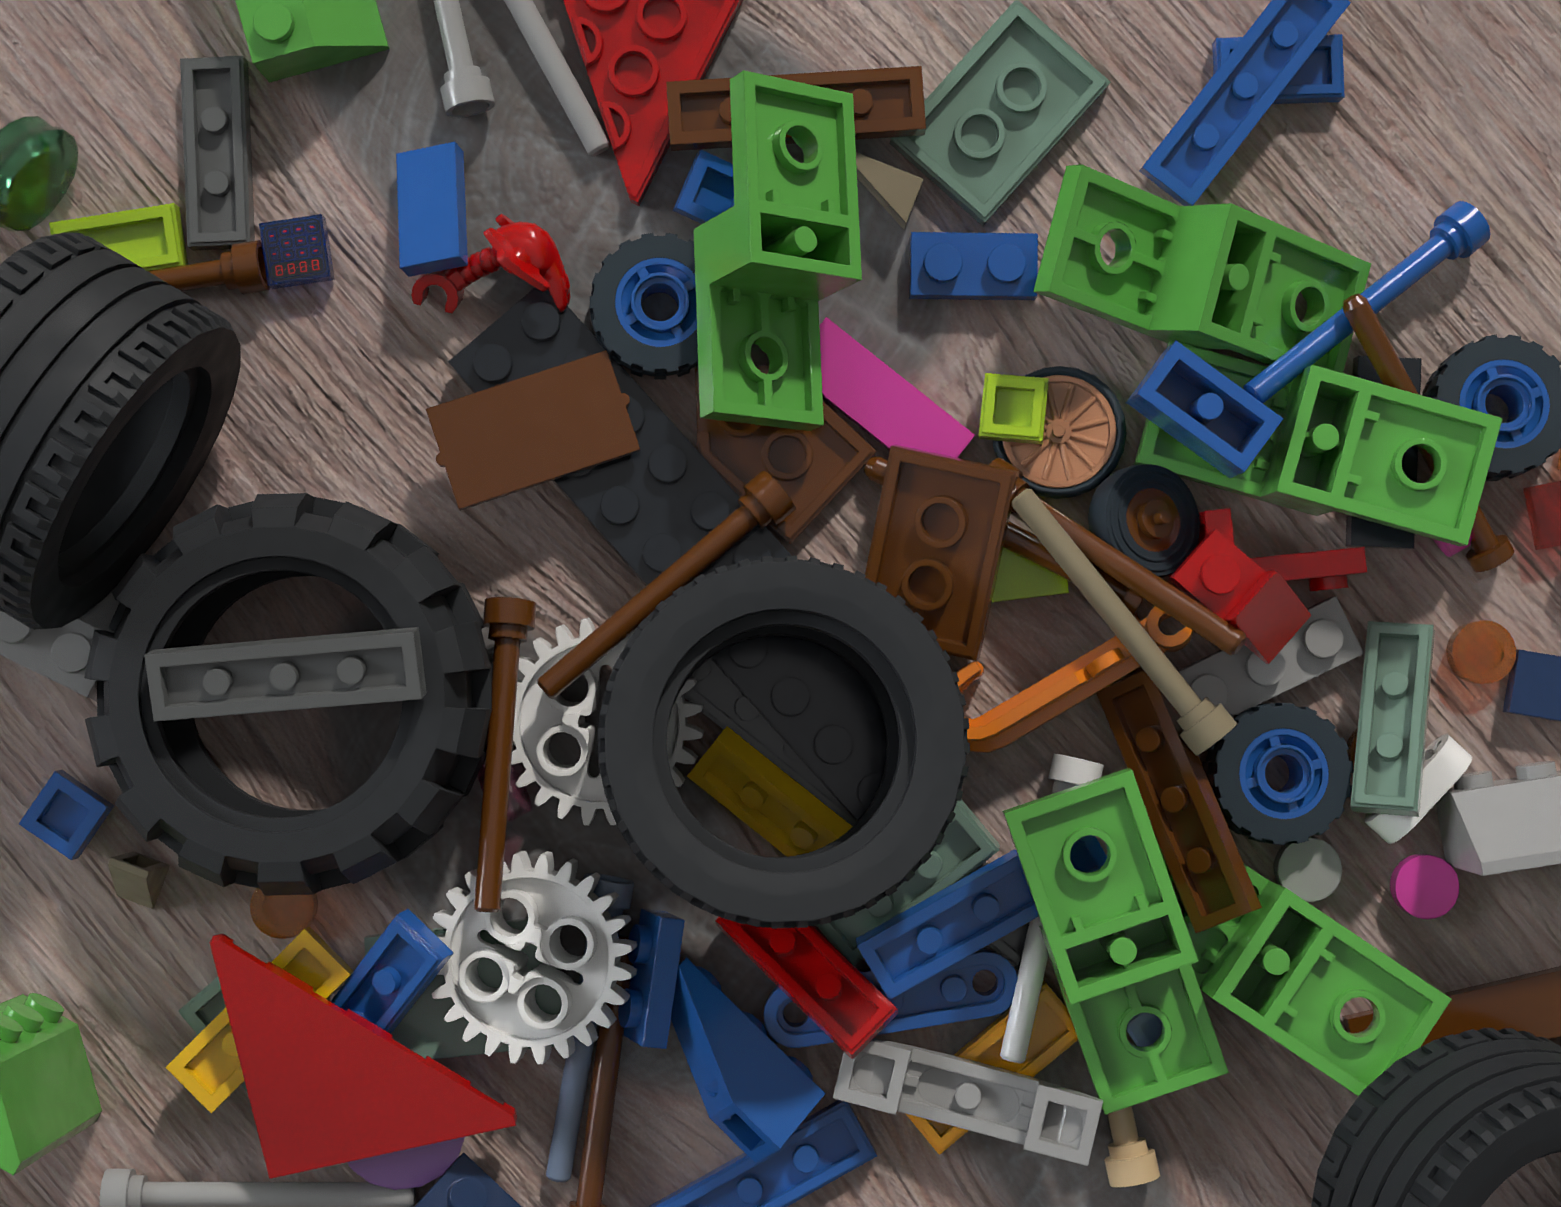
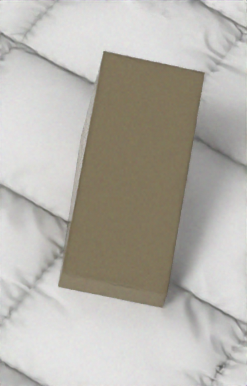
[856,152,924,230]
[108,851,170,910]

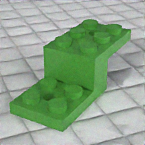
[693,70,862,431]
[1033,164,1371,373]
[1134,340,1503,546]
[1002,768,1229,1115]
[1155,836,1452,1096]

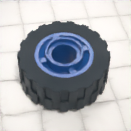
[590,233,698,380]
[1422,334,1561,481]
[1202,703,1354,845]

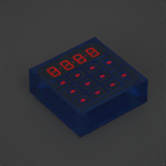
[259,214,335,289]

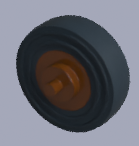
[1088,464,1200,578]

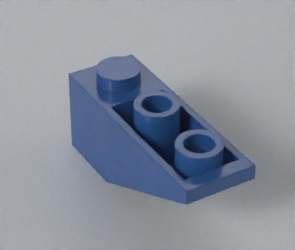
[671,957,826,1163]

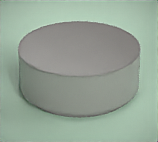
[1274,837,1342,902]

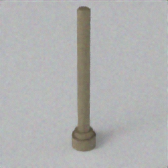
[1011,489,1237,756]

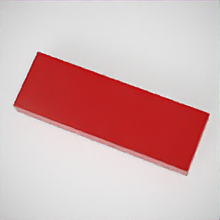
[715,917,898,1060]

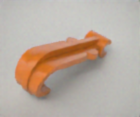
[957,606,1193,753]

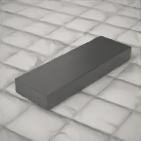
[180,56,255,251]

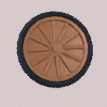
[992,366,1127,499]

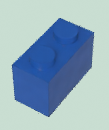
[1126,341,1283,478]

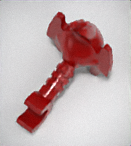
[411,214,571,314]

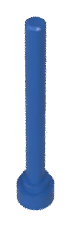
[1243,201,1491,403]

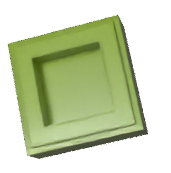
[979,373,1049,445]

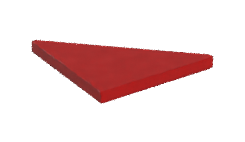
[563,0,743,206]
[209,934,517,1179]

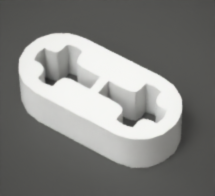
[1364,734,1473,844]

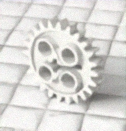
[511,618,704,826]
[432,851,637,1064]

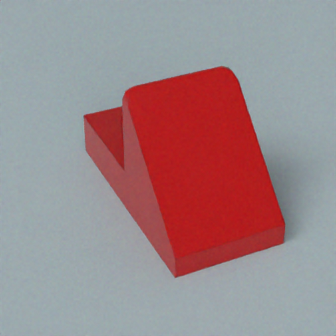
[1169,529,1311,664]

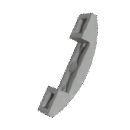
[833,1038,1103,1166]

